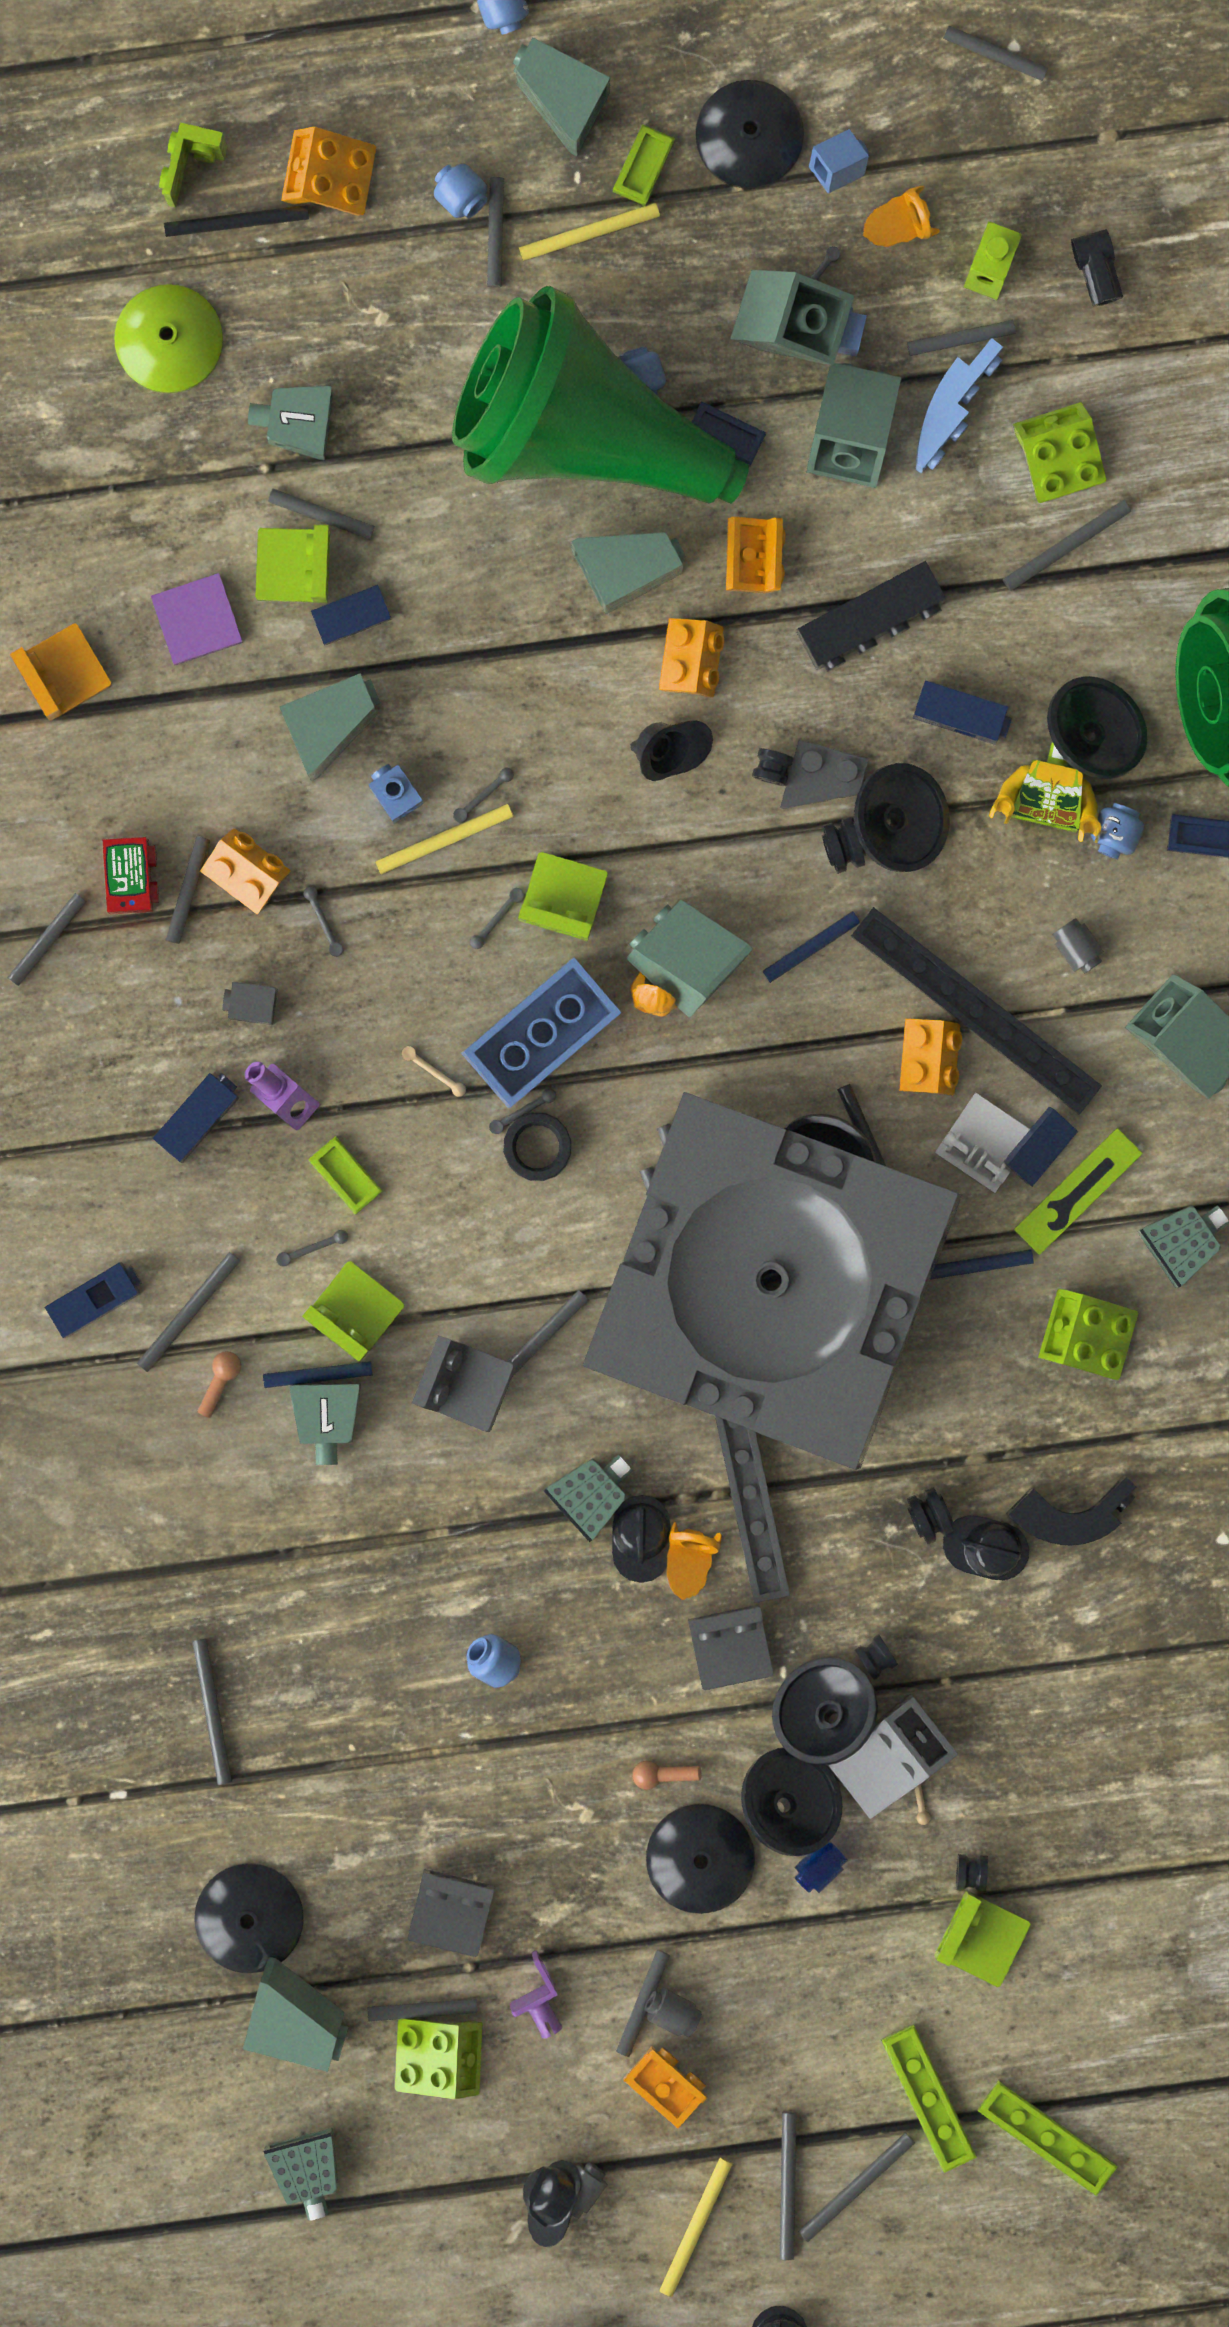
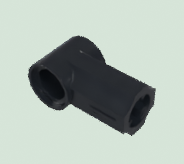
[1071,229,1123,307]

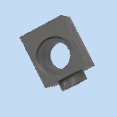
[222,982,278,1025]

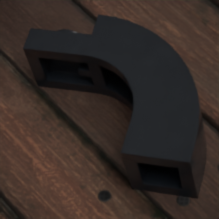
[1006,1476,1136,1546]

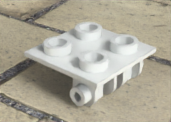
[935,1092,1030,1193]

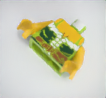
[989,743,1102,843]

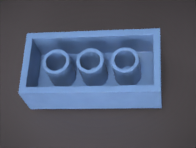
[461,958,621,1108]

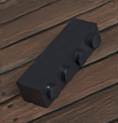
[796,560,946,672]

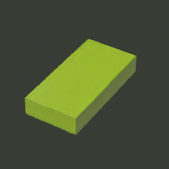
[613,124,675,206]
[308,1136,383,1215]

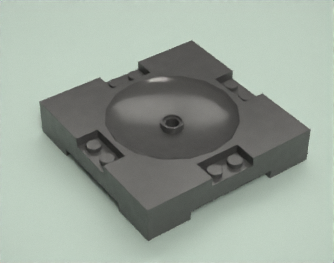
[582,1092,962,1470]

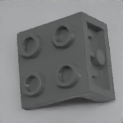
[412,1335,516,1432]
[688,1604,773,1690]
[408,1869,495,1957]

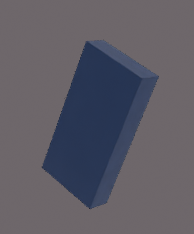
[692,401,766,467]
[311,585,392,646]
[1167,814,1229,858]
[1003,1107,1078,1187]

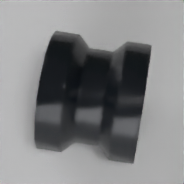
[752,748,793,786]
[855,1634,898,1680]
[956,1854,988,1892]

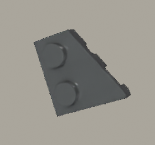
[780,740,869,809]

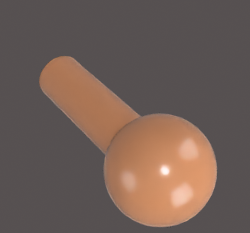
[197,1351,241,1418]
[632,1761,702,1790]

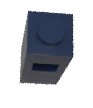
[912,680,1012,745]
[152,1073,239,1163]
[44,1262,142,1338]

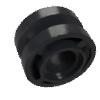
[822,817,866,874]
[907,1487,954,1545]

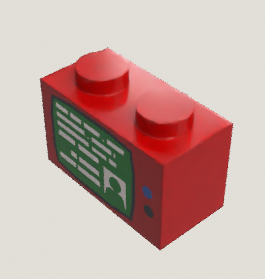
[102,837,159,915]

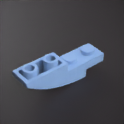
[916,338,1003,473]

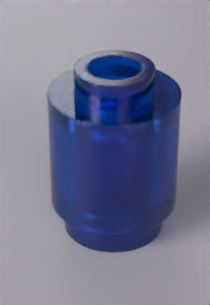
[794,1841,848,1893]

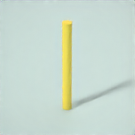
[519,203,660,261]
[375,804,513,874]
[659,2157,733,2297]

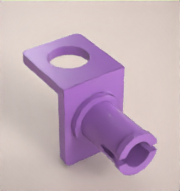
[245,1062,320,1130]
[510,1950,563,2038]

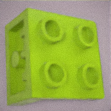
[159,122,228,208]
[1013,402,1106,503]
[255,525,331,603]
[518,852,608,941]
[302,1261,405,1362]
[1038,1288,1138,1380]
[934,1890,1030,1987]
[395,2019,483,2099]

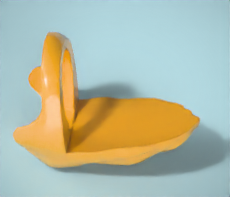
[863,185,940,247]
[631,972,677,1017]
[667,1522,722,1600]

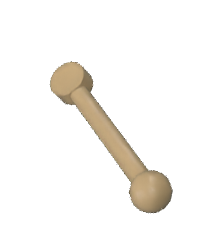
[402,1046,466,1097]
[914,1784,931,1825]

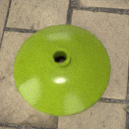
[114,284,223,393]

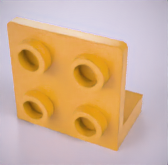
[281,127,376,216]
[10,623,112,721]

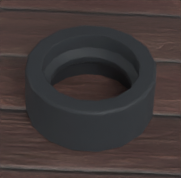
[503,1113,572,1181]

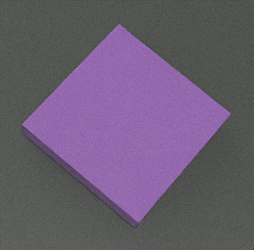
[151,573,243,666]

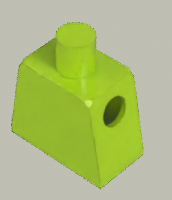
[963,221,1022,300]

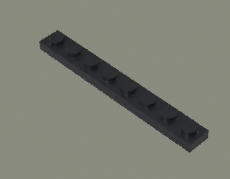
[851,907,1102,1115]

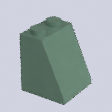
[513,37,610,156]
[731,270,855,365]
[806,363,901,488]
[571,532,686,615]
[280,673,380,781]
[626,900,753,1018]
[1125,974,1229,1099]
[243,1957,348,2072]

